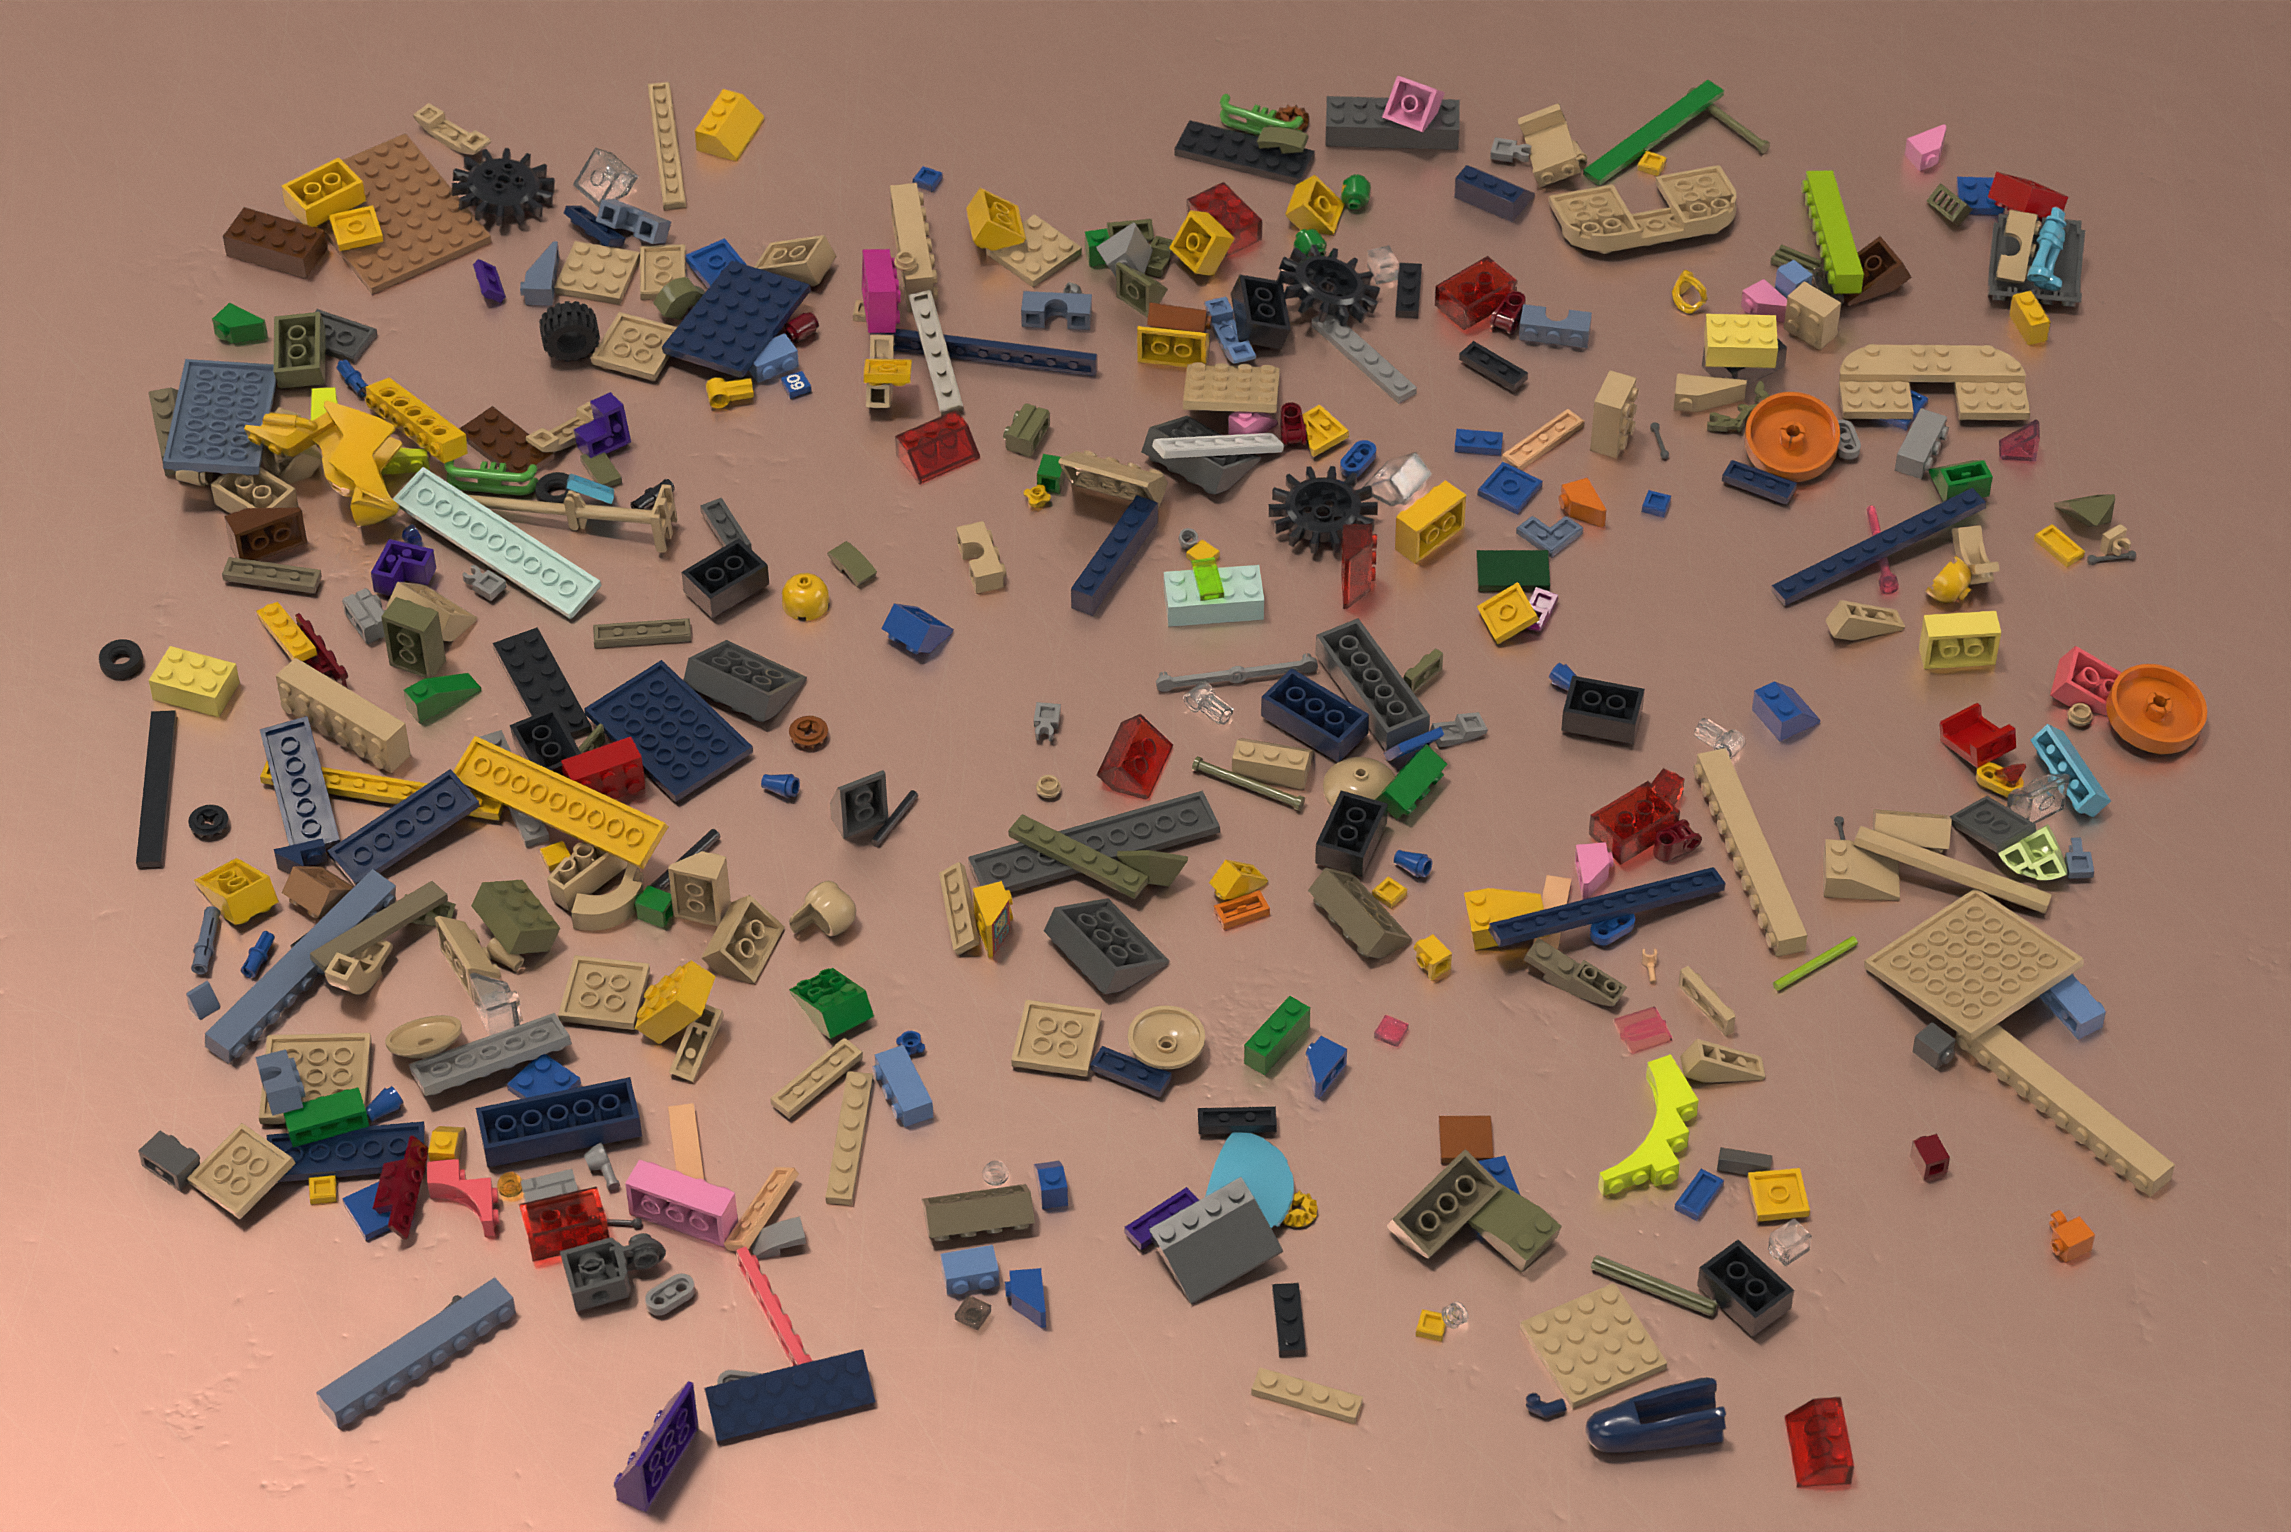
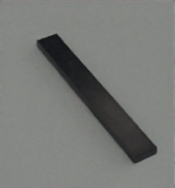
[136,710,177,868]

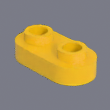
[1976,762,2024,798]

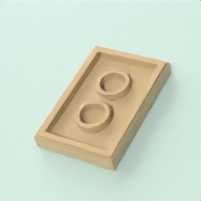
[640,244,686,300]

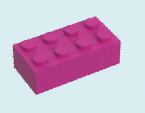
[861,249,901,333]

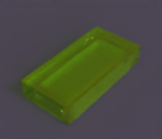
[1191,557,1224,601]

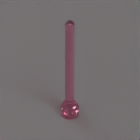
[1866,505,1899,594]

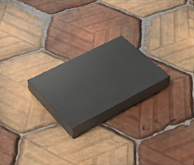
[315,309,377,364]
[1950,796,2036,853]

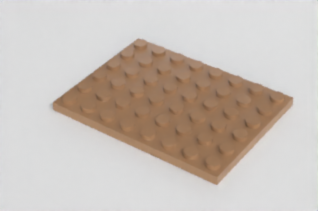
[317,133,492,295]

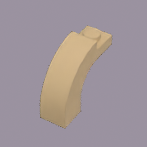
[866,334,894,408]
[1952,525,1999,584]
[571,863,643,930]
[324,940,393,995]

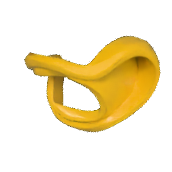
[1672,269,1708,314]

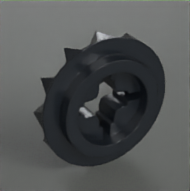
[188,805,229,838]

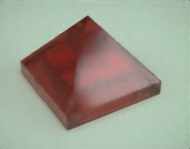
[1994,763,2026,786]

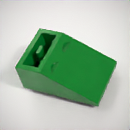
[789,968,874,1039]

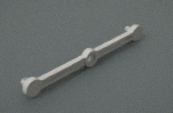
[1156,653,1318,692]

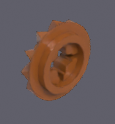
[1275,104,1309,130]
[789,716,828,748]

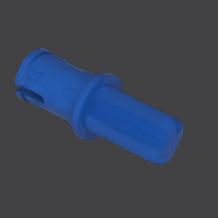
[336,360,368,398]
[240,931,275,978]

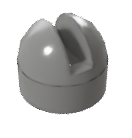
[1063,282,1082,294]
[1178,528,1198,550]

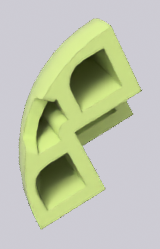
[1998,824,2067,880]

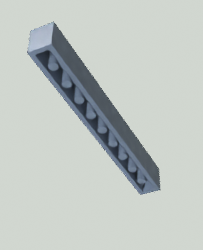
[205,869,396,1064]

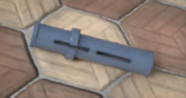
[191,906,221,975]

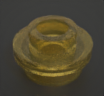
[497,1172,522,1197]

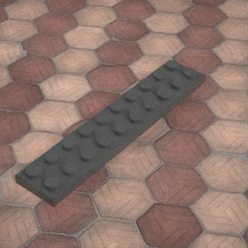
[968,791,1220,892]

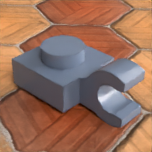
[2064,837,2094,879]

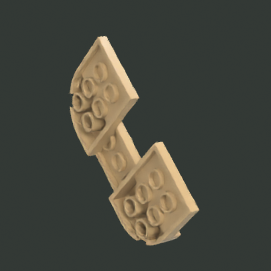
[1549,165,1736,254]
[1838,344,2030,420]

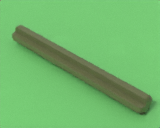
[1591,1255,1717,1316]

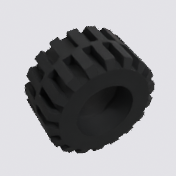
[539,301,600,362]

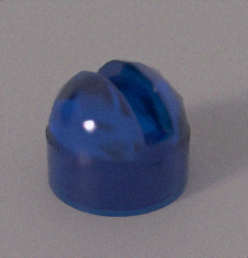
[402,524,422,544]

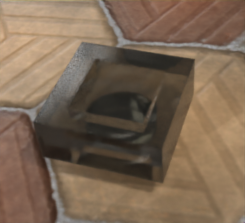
[955,1295,991,1331]

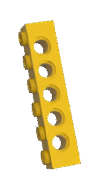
[365,377,468,464]

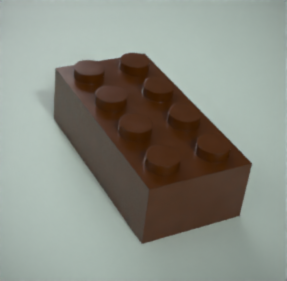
[223,207,328,279]

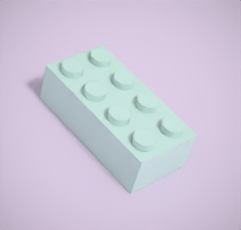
[1164,565,1264,627]

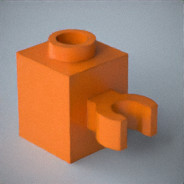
[2049,1210,2095,1263]

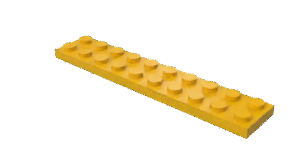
[453,736,669,869]

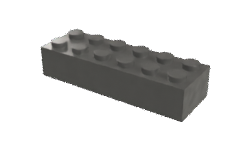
[1325,96,1460,150]
[1315,618,1430,751]

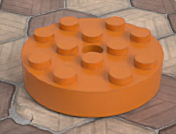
[1744,392,1840,482]
[2106,664,2207,755]

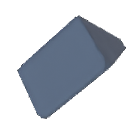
[186,981,220,1020]

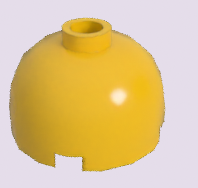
[1925,556,1972,603]
[782,573,829,620]

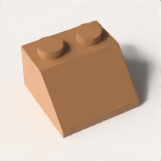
[282,866,354,919]

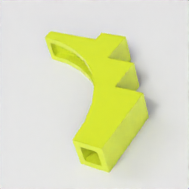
[311,387,430,476]
[1598,1054,1699,1196]

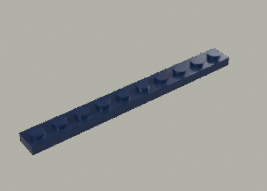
[870,328,1098,377]
[1772,488,1986,606]
[1488,867,1726,947]

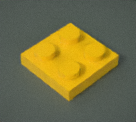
[329,205,384,251]
[864,359,912,386]
[1476,582,1540,644]
[1747,1168,1810,1222]

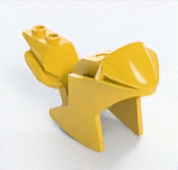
[244,401,403,527]

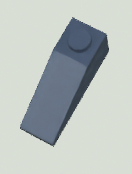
[520,241,560,305]

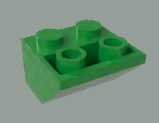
[1929,460,1993,502]

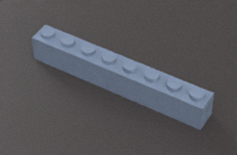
[316,1277,516,1428]

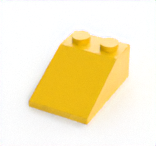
[194,858,279,925]
[1464,888,1550,950]

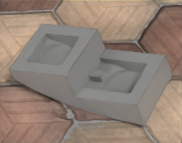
[1430,712,1488,747]
[751,1217,806,1259]

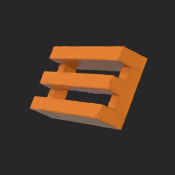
[1214,890,1270,930]

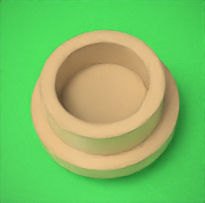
[894,251,917,272]
[2067,703,2093,726]
[1036,775,1061,798]

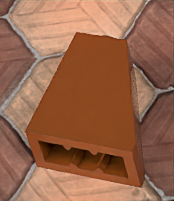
[1147,303,1212,333]

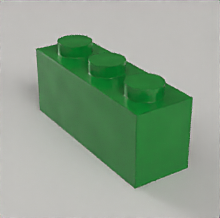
[1375,744,1447,820]
[1244,996,1311,1076]
[283,1087,369,1147]

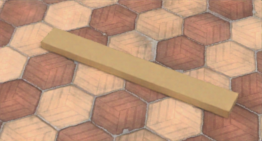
[648,82,686,210]
[1854,826,2052,913]

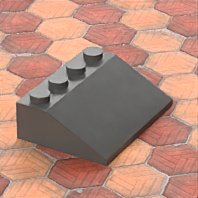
[1141,416,1261,494]
[683,640,807,722]
[1044,898,1169,994]
[1149,1177,1283,1305]

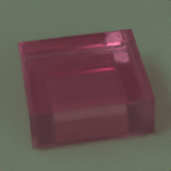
[1374,1015,1409,1047]

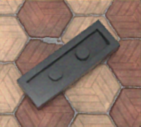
[700,497,752,550]

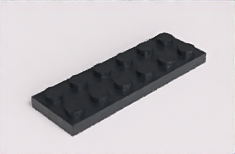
[1174,120,1315,185]
[493,627,592,739]

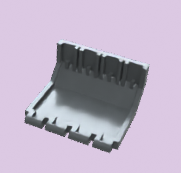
[1988,214,2085,307]

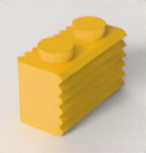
[2009,291,2051,345]

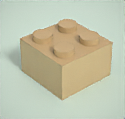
[1784,281,1841,350]

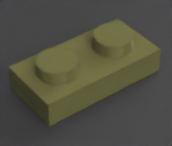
[1403,648,1443,693]

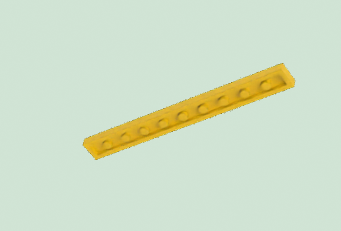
[260,761,505,820]

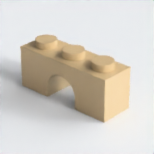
[1995,210,2040,285]
[956,521,1007,594]

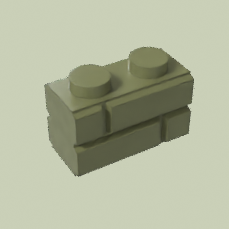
[1003,403,1050,457]

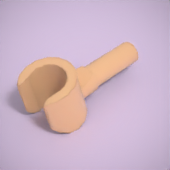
[1642,948,1657,984]

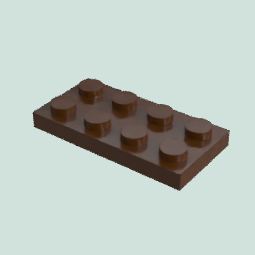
[459,406,555,483]

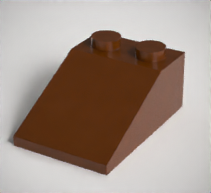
[1825,236,1912,306]
[224,507,308,561]

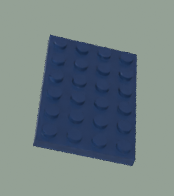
[662,260,811,378]
[584,660,753,802]

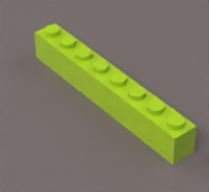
[1801,170,1864,294]

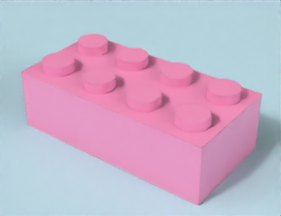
[625,1160,738,1247]

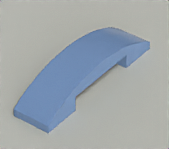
[1204,297,1256,364]

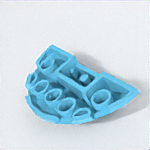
[1205,1132,1294,1228]

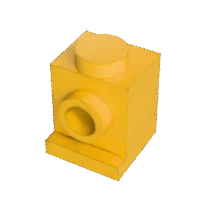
[1413,934,1452,981]

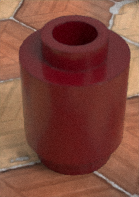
[784,312,819,343]

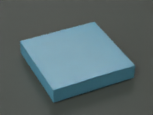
[566,473,614,504]

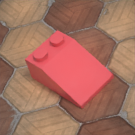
[2050,646,2122,716]

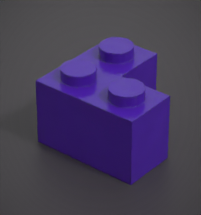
[574,392,631,458]
[371,539,437,596]

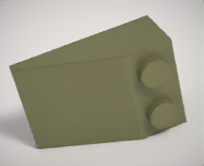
[1467,1183,1562,1272]

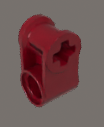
[1490,291,1526,335]
[1280,402,1307,446]
[1653,819,1702,862]

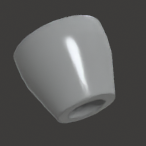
[584,1143,620,1190]

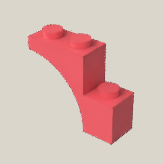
[427,1159,499,1237]

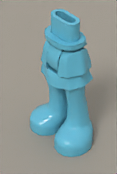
[2027,207,2067,291]

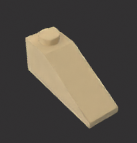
[1673,374,1747,412]
[1825,600,1905,640]
[669,1004,724,1082]
[1680,1039,1765,1083]

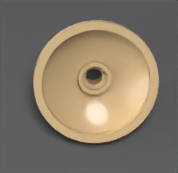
[1323,757,1395,807]
[1128,1005,1205,1069]
[385,1015,462,1059]

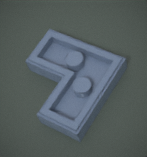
[1516,516,1584,558]

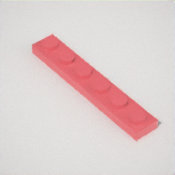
[736,1246,812,1366]

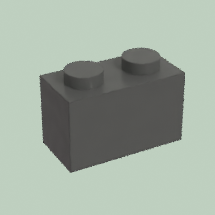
[138,1130,200,1191]

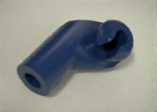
[1526,1393,1567,1418]

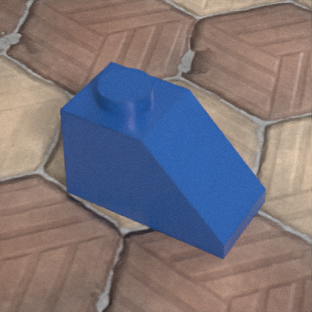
[1305,1036,1347,1099]
[1034,1160,1068,1209]
[1005,1268,1046,1328]

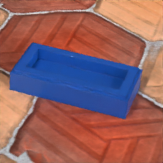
[1674,1168,1724,1221]

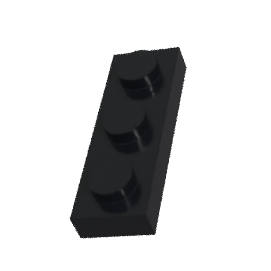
[1395,263,1422,318]
[1459,341,1528,392]
[1198,1106,1277,1134]
[1272,1283,1306,1357]

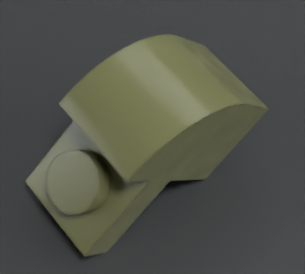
[653,277,705,320]

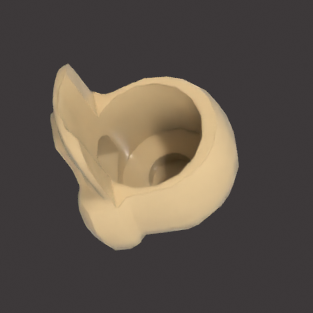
[789,880,856,937]

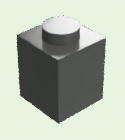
[1912,1022,1956,1069]

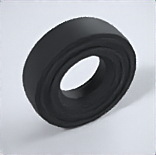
[535,472,578,504]
[99,639,143,679]

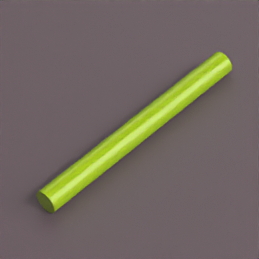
[1773,936,1858,991]

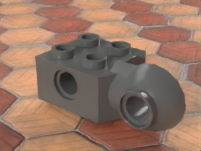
[560,1233,666,1312]

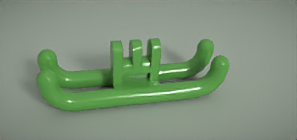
[1220,94,1303,136]
[444,460,538,496]

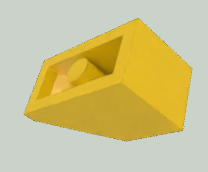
[1209,859,1269,901]
[428,1126,466,1162]

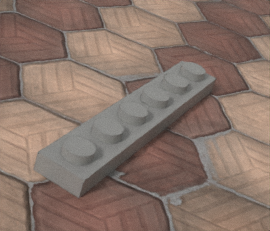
[1312,314,1417,404]
[479,730,550,848]

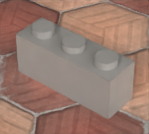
[1895,408,1949,479]

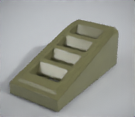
[1927,183,1973,226]

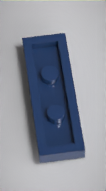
[563,205,626,247]
[1722,460,1797,505]
[1090,1046,1171,1098]

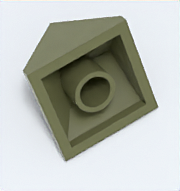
[1116,262,1168,318]
[2054,494,2115,526]
[1117,850,1188,887]

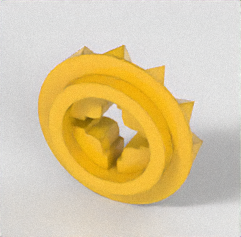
[1282,1190,1318,1227]

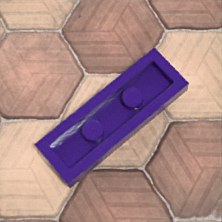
[1124,1187,1199,1250]

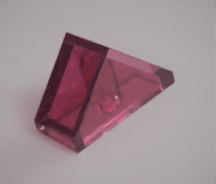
[1999,419,2040,461]

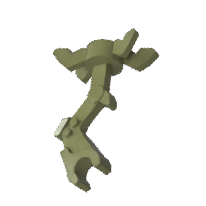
[1707,381,1770,433]

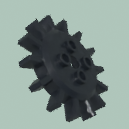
[451,148,555,226]
[1276,245,1380,326]
[1268,466,1378,554]

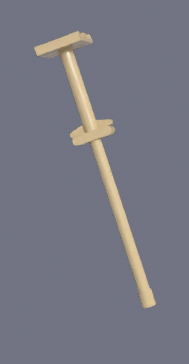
[468,485,678,552]

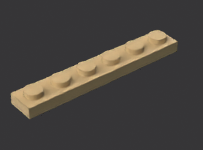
[825,1071,874,1205]

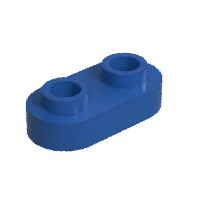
[1340,440,1376,477]
[1590,913,1635,945]

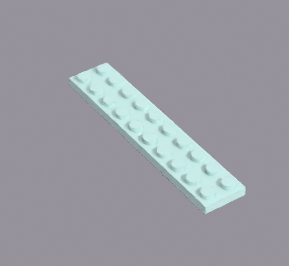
[393,467,602,619]

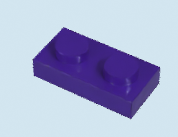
[473,259,506,303]

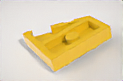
[1302,404,1349,457]

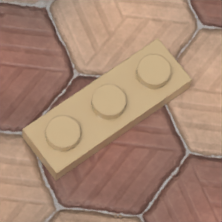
[1678,966,1736,1036]

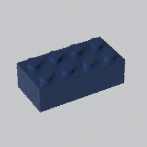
[1261,668,1369,762]

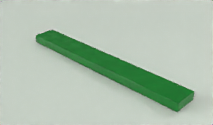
[1583,79,1724,186]

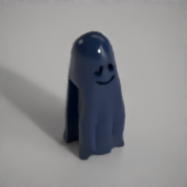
[1585,1377,1726,1453]

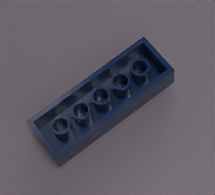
[476,1077,642,1168]

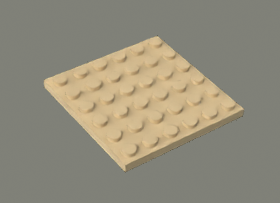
[1864,889,2084,1041]

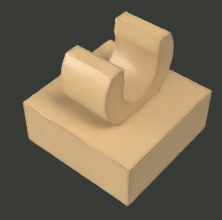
[2100,524,2131,556]

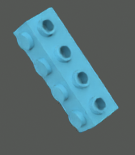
[2030,724,2111,817]

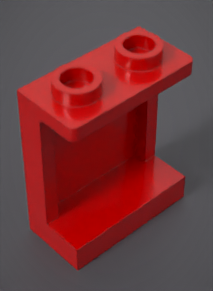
[1939,703,2017,768]

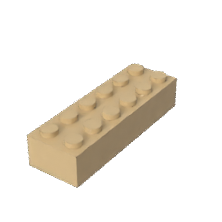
[890,183,938,312]
[276,658,411,773]

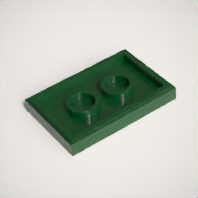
[1476,550,1550,591]

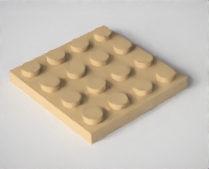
[1183,362,1280,413]
[259,1033,372,1124]
[1520,1283,1667,1409]

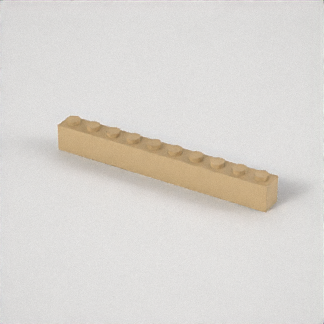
[1693,748,1807,957]
[1955,1024,2175,1197]

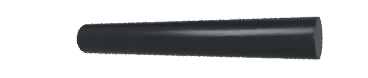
[871,790,919,847]

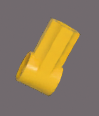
[705,378,754,409]

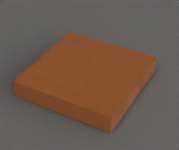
[1439,1116,1494,1164]

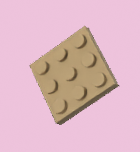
[986,214,1082,288]
[554,241,640,305]
[591,312,677,381]
[558,955,650,1030]
[1011,1000,1102,1077]
[186,1123,295,1219]

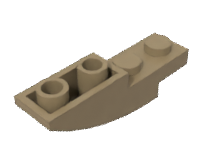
[1524,938,1627,1007]

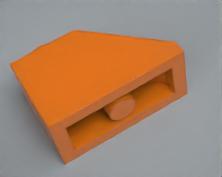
[1558,477,1606,527]

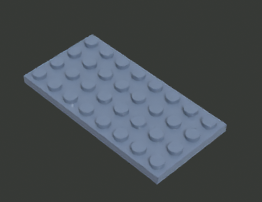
[163,359,277,475]

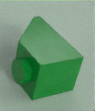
[212,302,268,344]

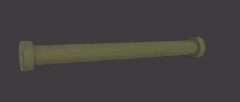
[1687,87,1770,154]
[1192,756,1305,811]

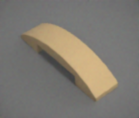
[413,104,491,155]
[526,402,594,452]

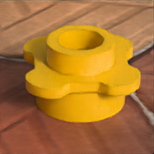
[1023,485,1051,508]

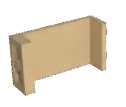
[1517,103,1581,188]

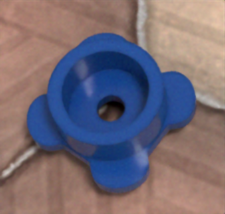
[896,1031,925,1056]

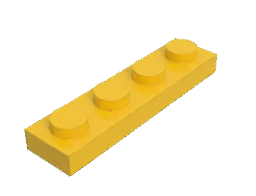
[256,601,318,661]

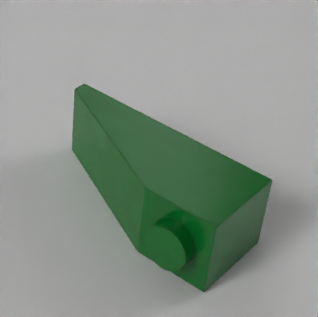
[403,673,482,724]

